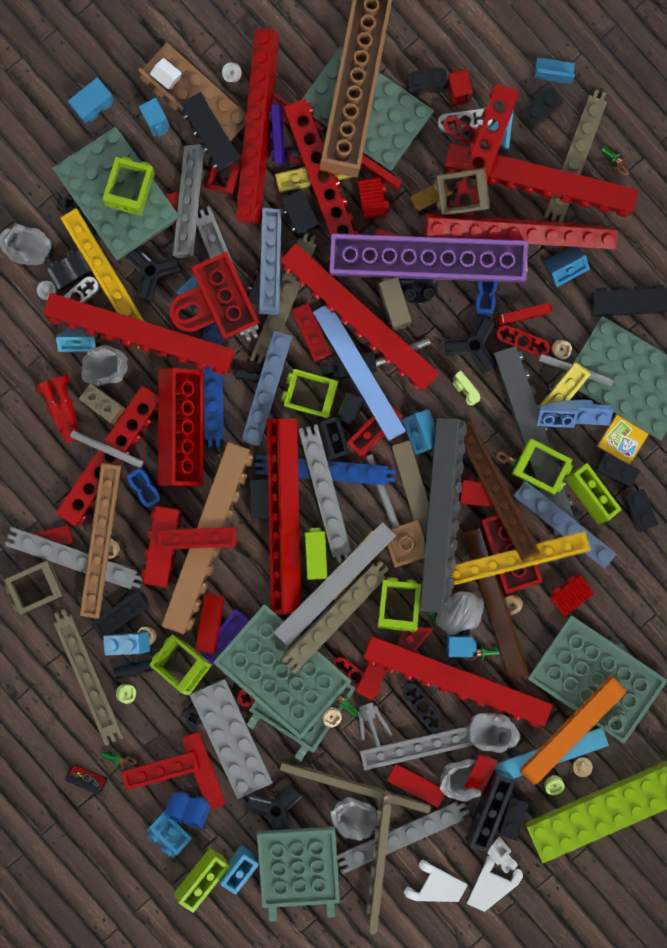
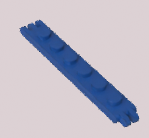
[203,323,224,449]
[254,455,396,485]

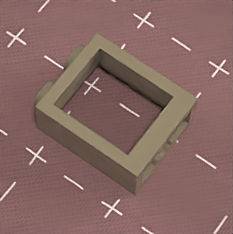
[434,168,490,215]
[378,277,412,332]
[79,384,126,425]
[4,561,65,615]

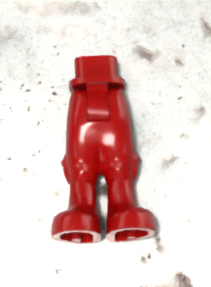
[34,374,79,444]

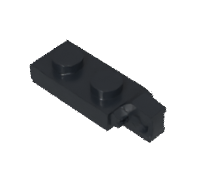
[323,352,377,379]

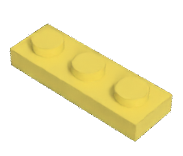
[540,361,591,407]

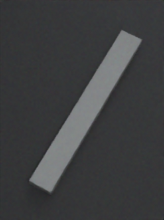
[273,522,396,646]

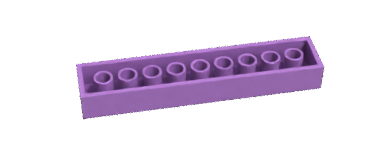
[330,234,528,283]

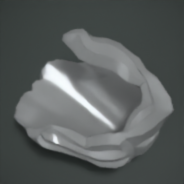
[0,224,52,265]
[81,345,128,386]
[436,591,484,636]
[467,712,520,753]
[440,759,481,802]
[331,797,379,841]

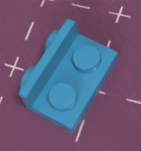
[146,811,192,858]

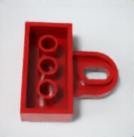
[170,252,259,340]

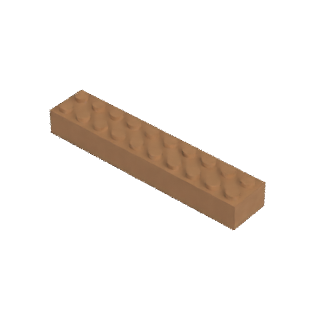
[319,0,392,177]
[162,442,254,634]

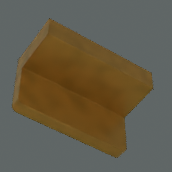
[410,183,453,215]

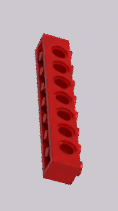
[448,83,520,216]
[284,99,359,238]
[56,386,158,526]

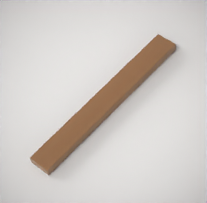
[80,463,121,619]

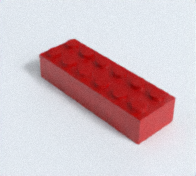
[158,368,203,486]

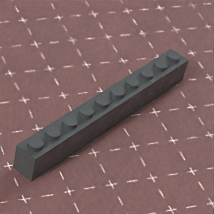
[492,346,579,536]
[420,418,467,614]

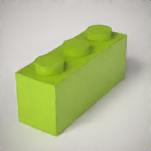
[564,463,622,524]
[174,848,230,913]

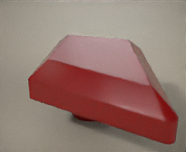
[397,627,433,651]

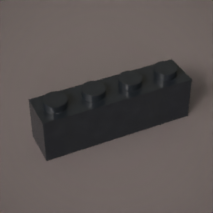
[180,92,241,173]
[590,285,667,317]
[465,769,515,852]

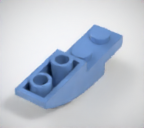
[536,400,614,428]

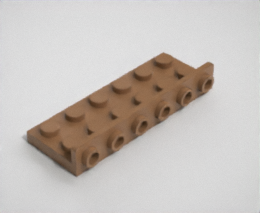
[138,43,246,142]

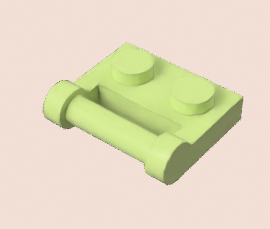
[452,371,480,406]

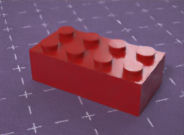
[141,506,183,587]
[480,508,543,594]

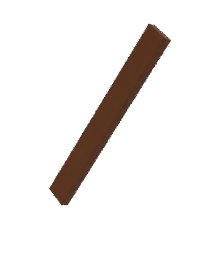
[464,420,540,562]
[463,527,529,680]

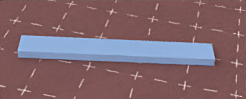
[313,306,405,441]

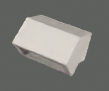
[150,58,182,89]

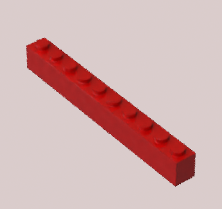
[236,28,280,225]
[445,143,639,217]
[423,213,618,249]
[280,244,439,390]
[43,293,236,376]
[267,419,301,614]
[363,635,553,728]

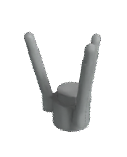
[358,702,393,748]

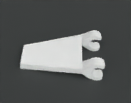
[467,856,523,912]
[404,860,468,902]

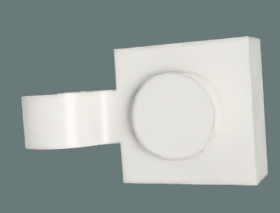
[487,837,517,873]

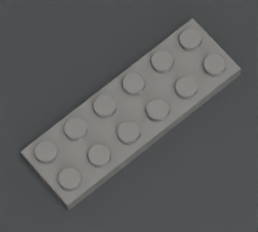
[190,678,273,799]

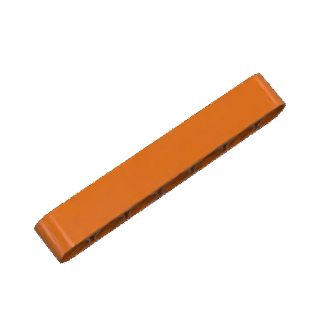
[519,676,627,785]

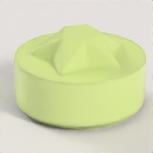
[116,684,136,704]
[544,776,565,795]

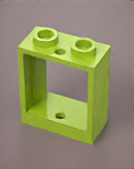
[102,156,155,216]
[281,369,338,419]
[511,439,573,495]
[305,528,327,580]
[378,577,421,632]
[149,634,212,695]

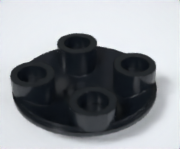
[400,278,437,305]

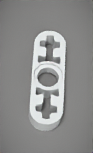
[438,109,493,133]
[63,277,100,303]

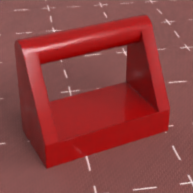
[205,155,242,197]

